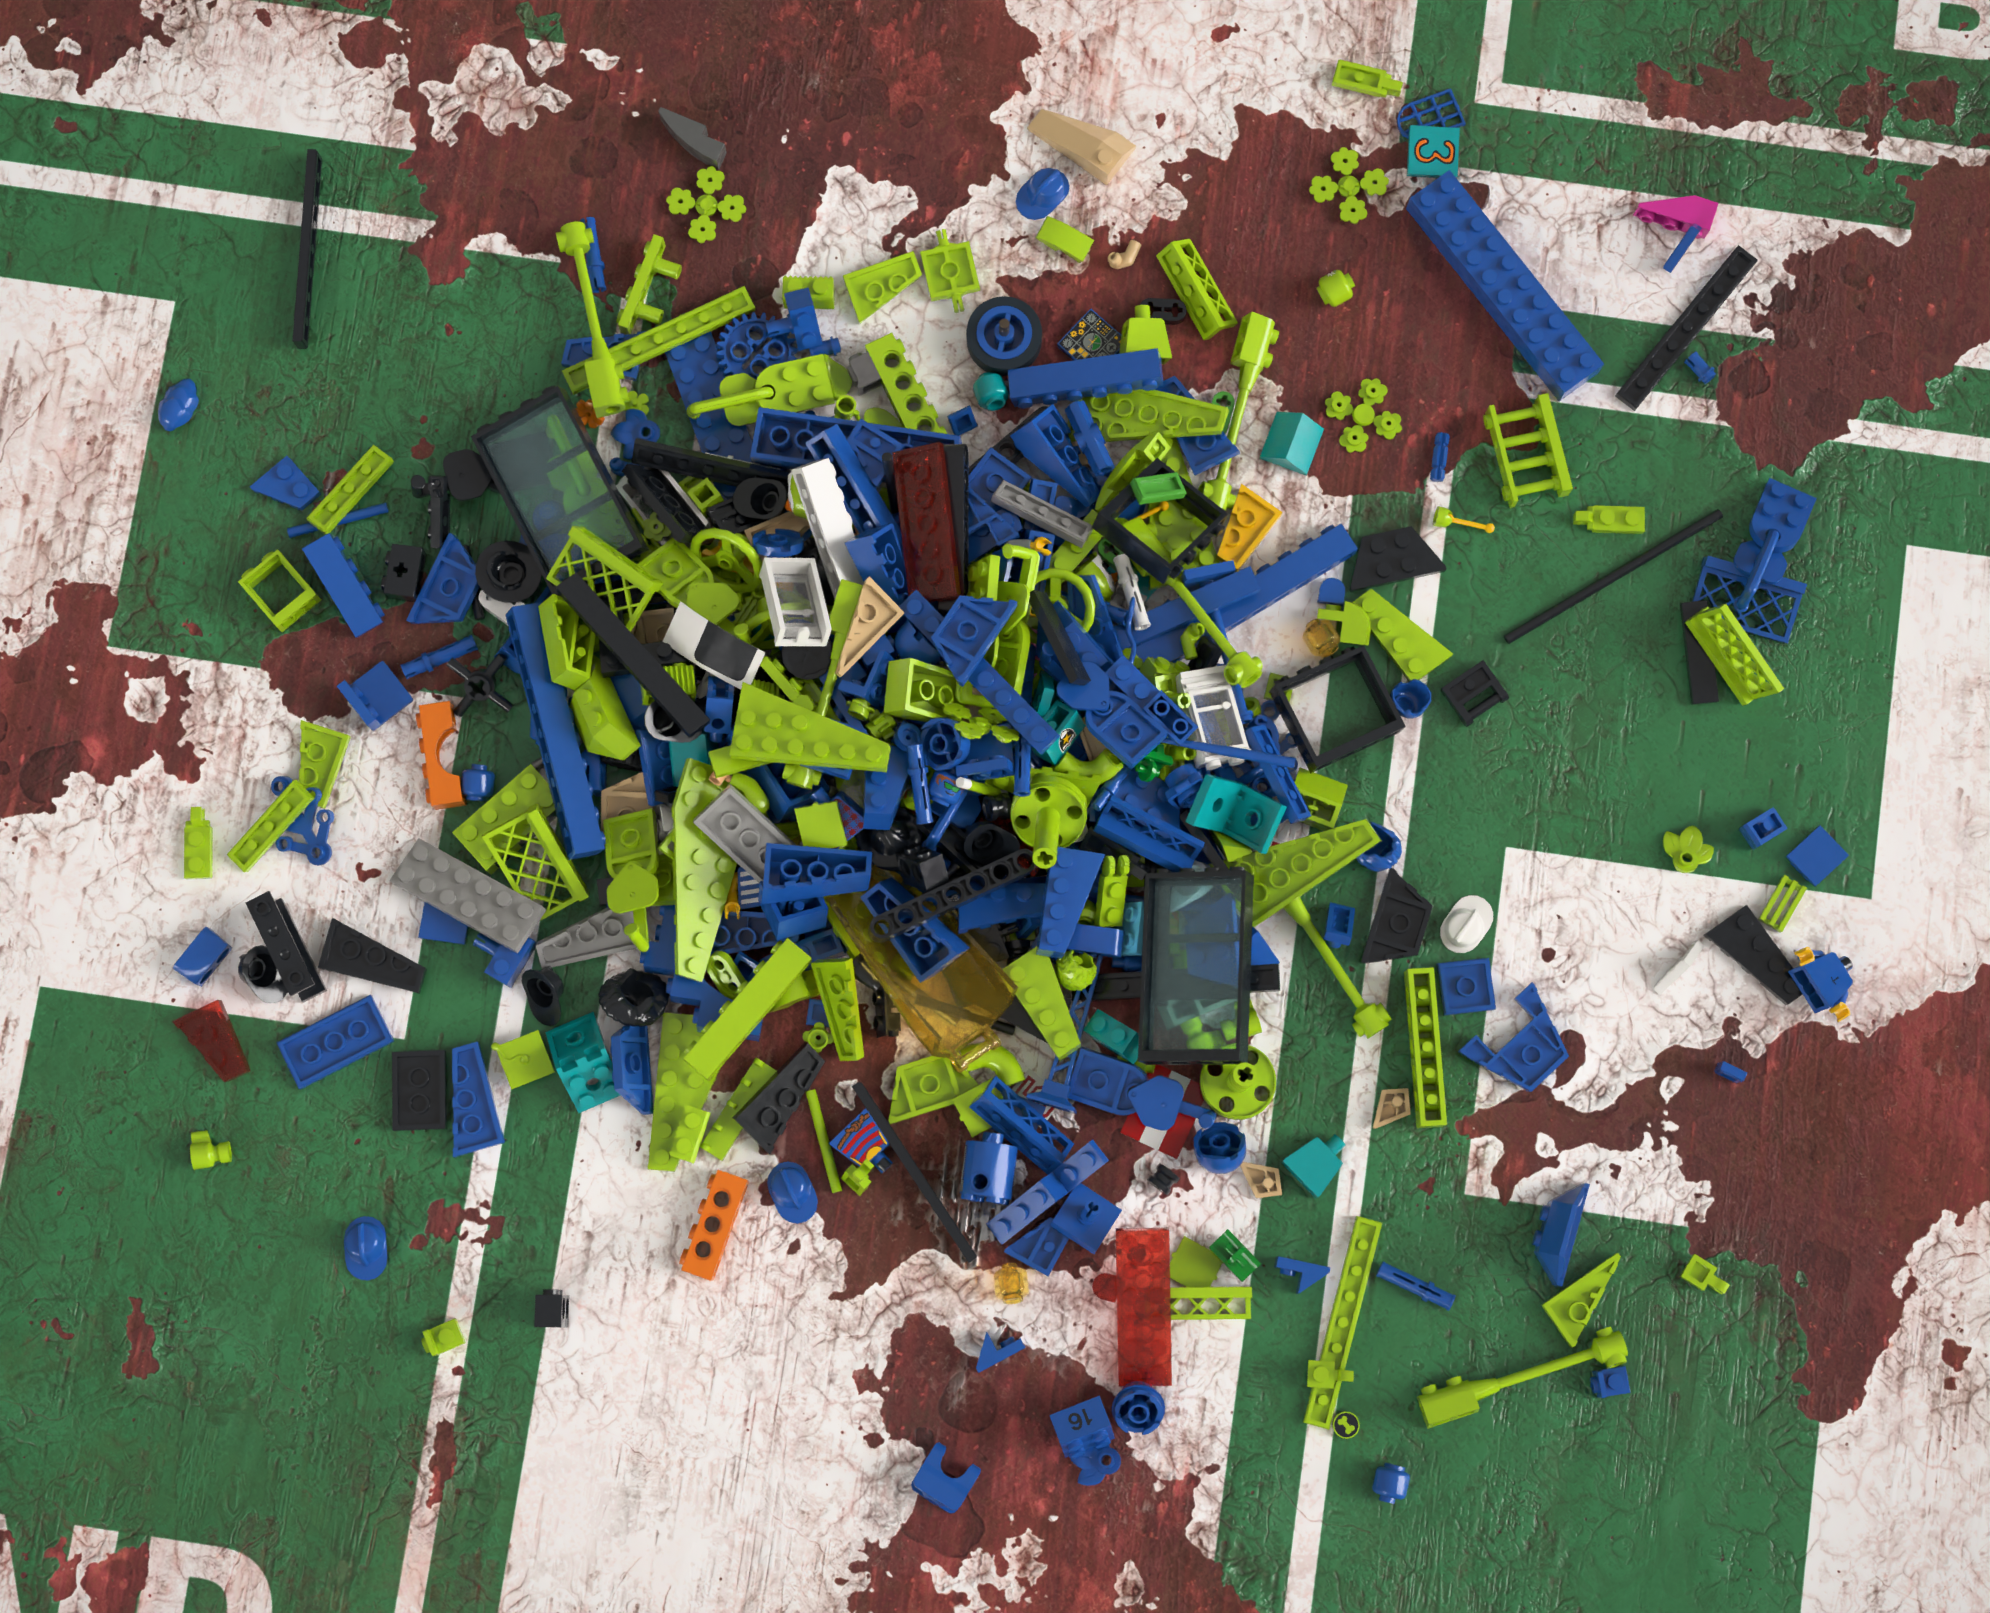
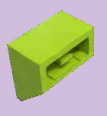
[1294,767,1348,831]

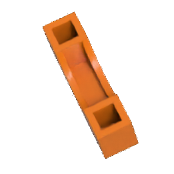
[416,701,466,810]

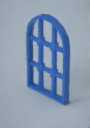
[1397,88,1466,139]

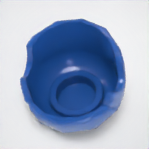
[1390,679,1431,719]

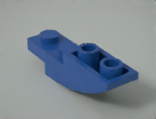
[1105,655,1198,746]
[759,928,848,972]

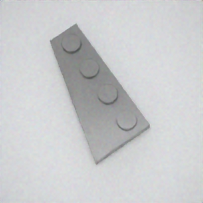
[536,907,637,969]

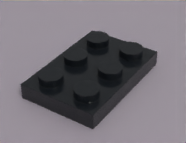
[392,1050,447,1131]

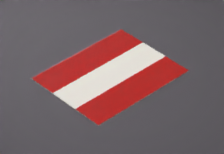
[1120,1065,1204,1159]

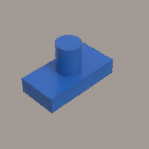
[1324,902,1355,948]

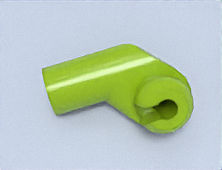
[1180,622,1205,660]

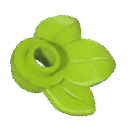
[1663,826,1714,873]

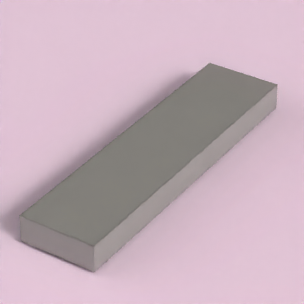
[991,480,1093,548]

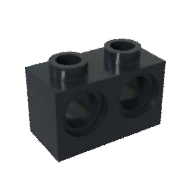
[896,844,950,892]
[534,1289,569,1328]

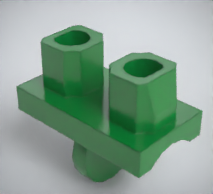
[1120,744,1173,782]
[1209,1229,1261,1282]

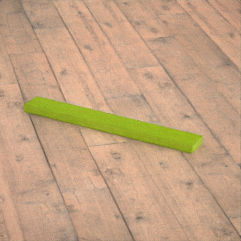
[562,286,756,395]
[1303,1216,1382,1430]

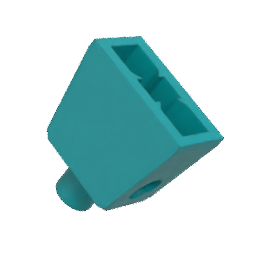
[1281,1134,1346,1198]

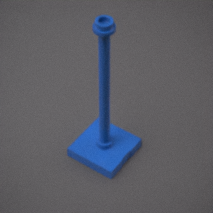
[1177,560,1253,725]

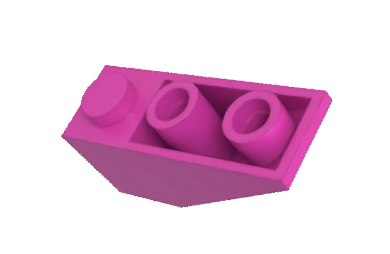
[1633,195,1719,239]

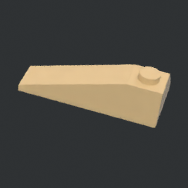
[1027,109,1136,185]

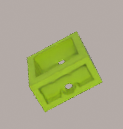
[238,549,321,632]

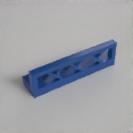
[1093,795,1205,872]
[969,1076,1074,1175]

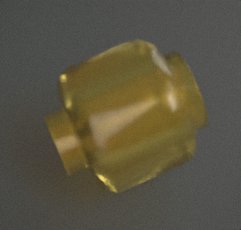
[1302,619,1340,658]
[993,1263,1029,1304]

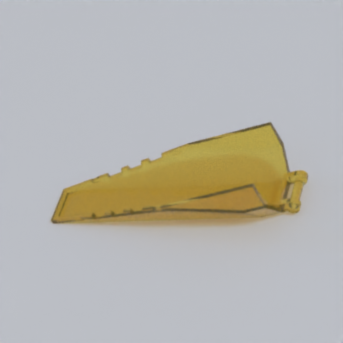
[792,835,1018,1073]

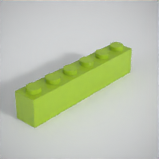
[683,938,812,1081]

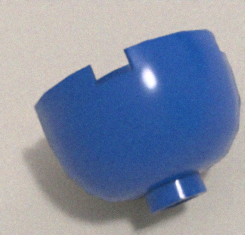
[894,620,943,665]
[917,717,971,771]
[1194,1122,1246,1174]

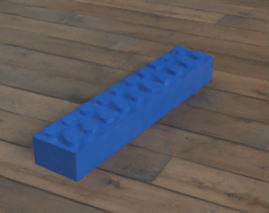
[1406,170,1604,401]

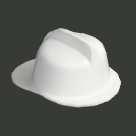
[1440,895,1493,953]

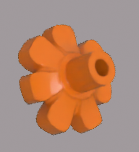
[575,399,605,428]

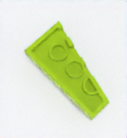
[1353,589,1453,682]
[985,766,1102,809]
[811,958,864,1061]

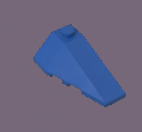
[1010,404,1100,507]

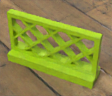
[546,526,664,632]
[1685,604,1784,706]
[482,803,589,921]

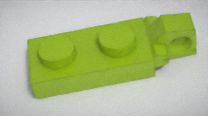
[1332,60,1403,98]
[1573,505,1645,534]
[184,807,213,880]

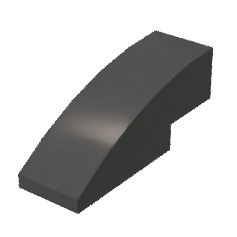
[659,107,727,170]

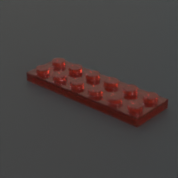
[892,442,961,602]
[1115,1227,1172,1387]

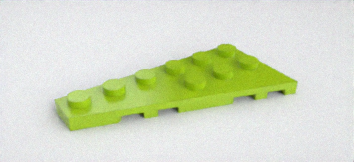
[1067,389,1229,442]
[1148,437,1220,590]
[729,682,891,772]
[648,1013,720,1172]

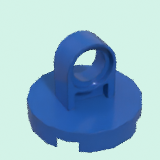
[752,529,804,558]

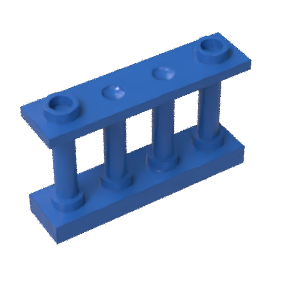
[1211,725,1312,826]

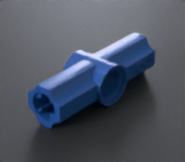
[1064,400,1115,477]

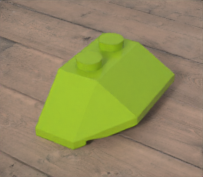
[569,659,641,760]

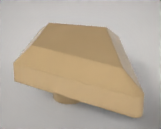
[1373,1088,1410,1129]
[1240,1162,1282,1198]

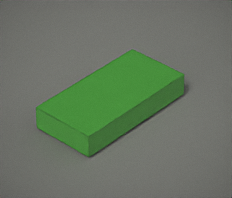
[1130,472,1186,505]

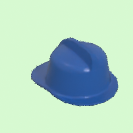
[1016,168,1070,220]
[767,1162,818,1224]
[344,1216,387,1281]

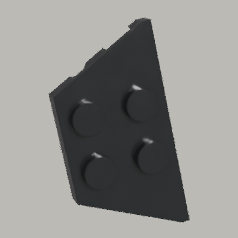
[1349,526,1447,592]
[1360,868,1433,964]

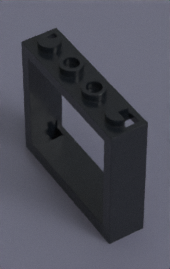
[1092,458,1228,584]
[1269,645,1406,774]

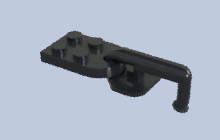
[410,431,554,501]

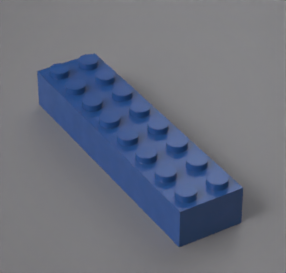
[750,407,962,490]

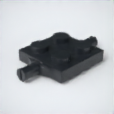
[947,921,1020,976]

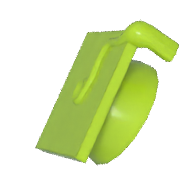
[491,1030,555,1089]

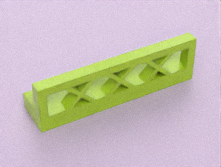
[1156,239,1238,340]
[1144,1287,1252,1320]

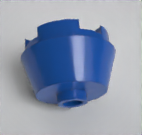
[1112,1381,1165,1435]

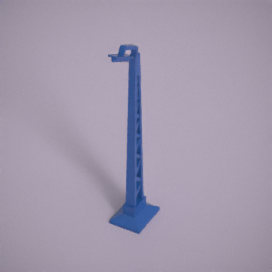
[1026,927,1111,1114]

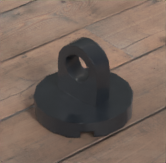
[781,639,833,680]

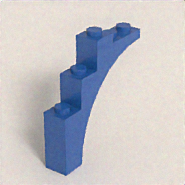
[640,905,763,1042]

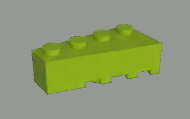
[1000,946,1081,1061]

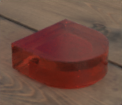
[1092,1273,1122,1303]

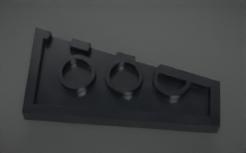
[1703,905,1803,1005]
[318,918,427,994]

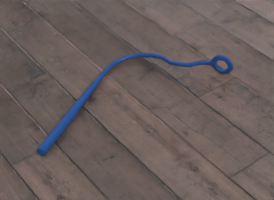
[1113,596,1296,768]

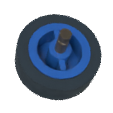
[966,296,1042,376]

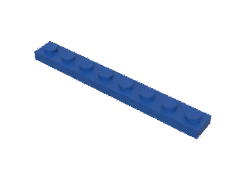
[899,590,1060,755]

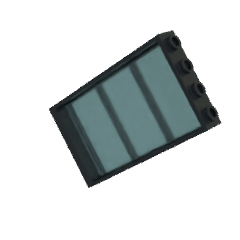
[471,386,649,596]
[1138,867,1254,1065]

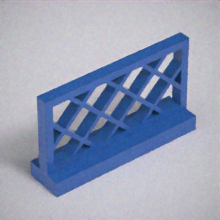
[1692,556,1807,644]

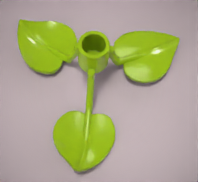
[823,354,903,428]

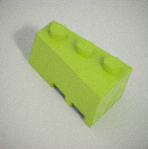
[538,594,595,690]

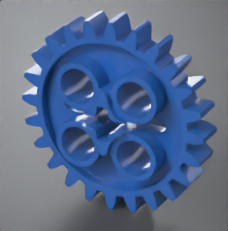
[716,312,798,387]

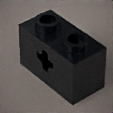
[381,544,427,602]

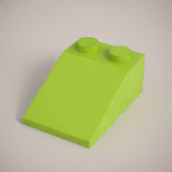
[884,658,965,723]

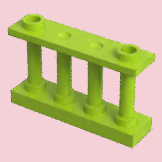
[1483,393,1573,508]

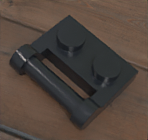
[1440,660,1509,727]

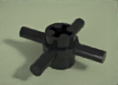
[446,653,514,717]

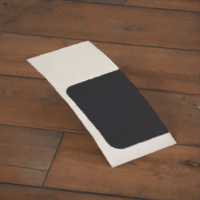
[663,601,765,689]

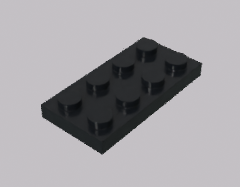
[622,464,715,545]

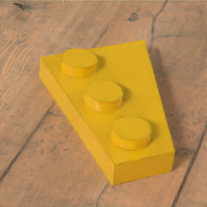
[1216,484,1282,572]

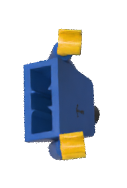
[1788,947,1853,1022]

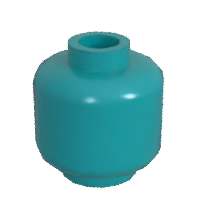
[973,372,1009,411]

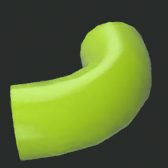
[1050,749,1123,785]
[959,1041,1026,1087]

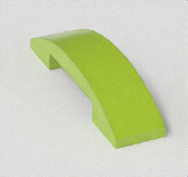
[1095,431,1171,520]

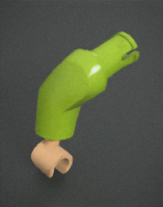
[709,771,770,819]

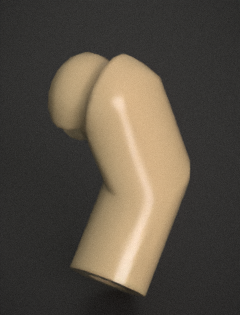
[1108,240,1141,269]

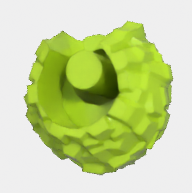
[1055,950,1097,991]

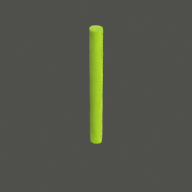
[806,1089,842,1193]

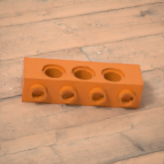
[679,1170,749,1281]

